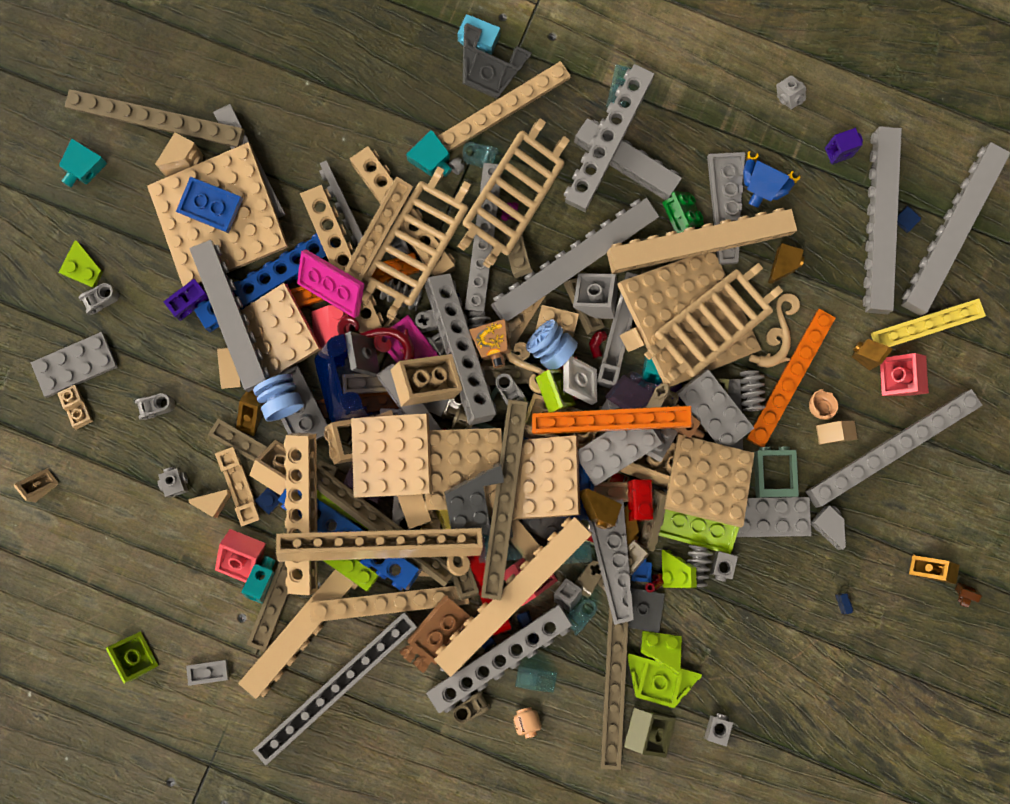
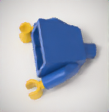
[743,151,800,208]

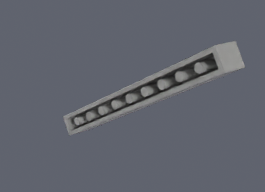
[863,126,902,314]
[901,142,1010,316]
[491,198,659,321]
[805,389,983,508]
[253,612,418,766]

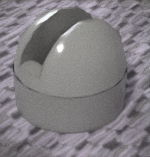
[448,158,465,175]

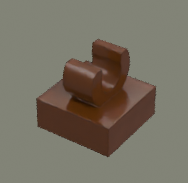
[955,582,982,608]

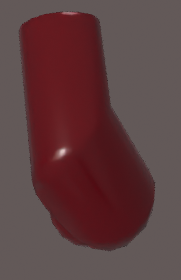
[645,573,664,593]

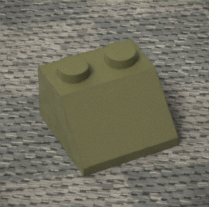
[624,708,676,758]

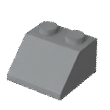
[573,273,619,319]

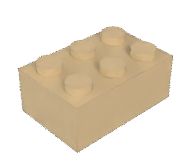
[391,354,463,407]

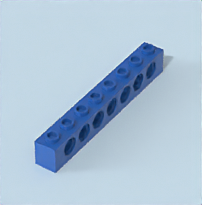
[194,233,336,332]
[278,489,422,591]

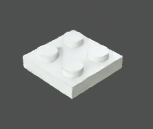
[563,356,597,405]

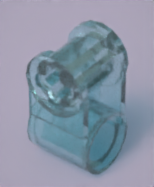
[462,142,499,168]
[568,599,597,636]

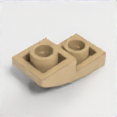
[217,348,241,389]
[57,385,93,430]

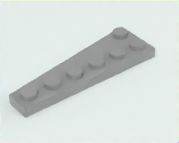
[707,152,745,265]
[588,499,634,625]

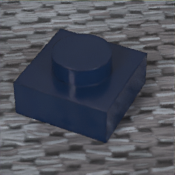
[254,487,281,515]

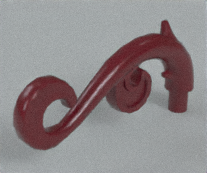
[337,316,415,360]

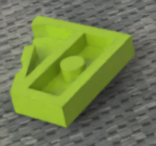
[58,240,103,288]
[662,550,697,588]
[641,631,682,675]

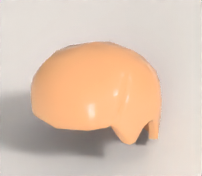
[809,389,838,420]

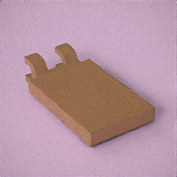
[399,595,471,673]

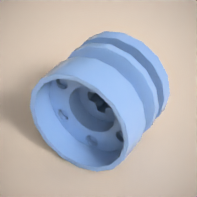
[526,319,578,370]
[253,374,304,421]

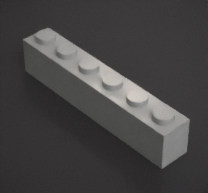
[574,118,682,200]

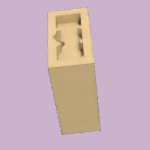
[324,415,374,465]

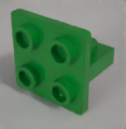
[662,191,704,233]

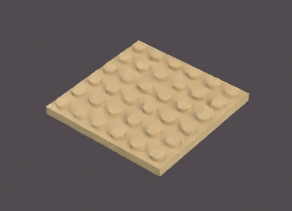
[147,142,289,286]
[617,252,762,387]

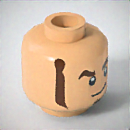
[513,707,542,739]

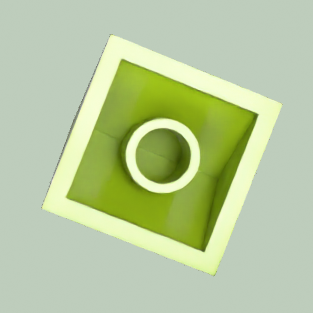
[536,369,576,413]
[106,631,158,683]

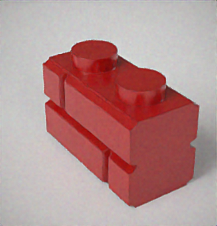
[627,480,653,521]

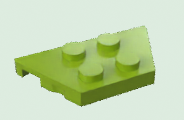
[627,653,702,708]

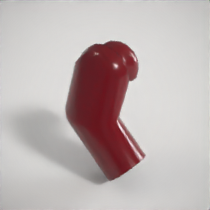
[589,331,607,359]

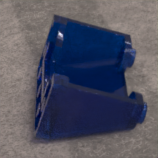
[314,334,369,422]

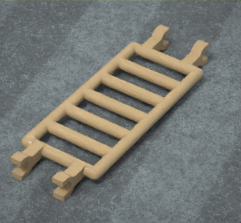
[457,118,570,268]
[361,167,471,321]
[644,263,783,384]

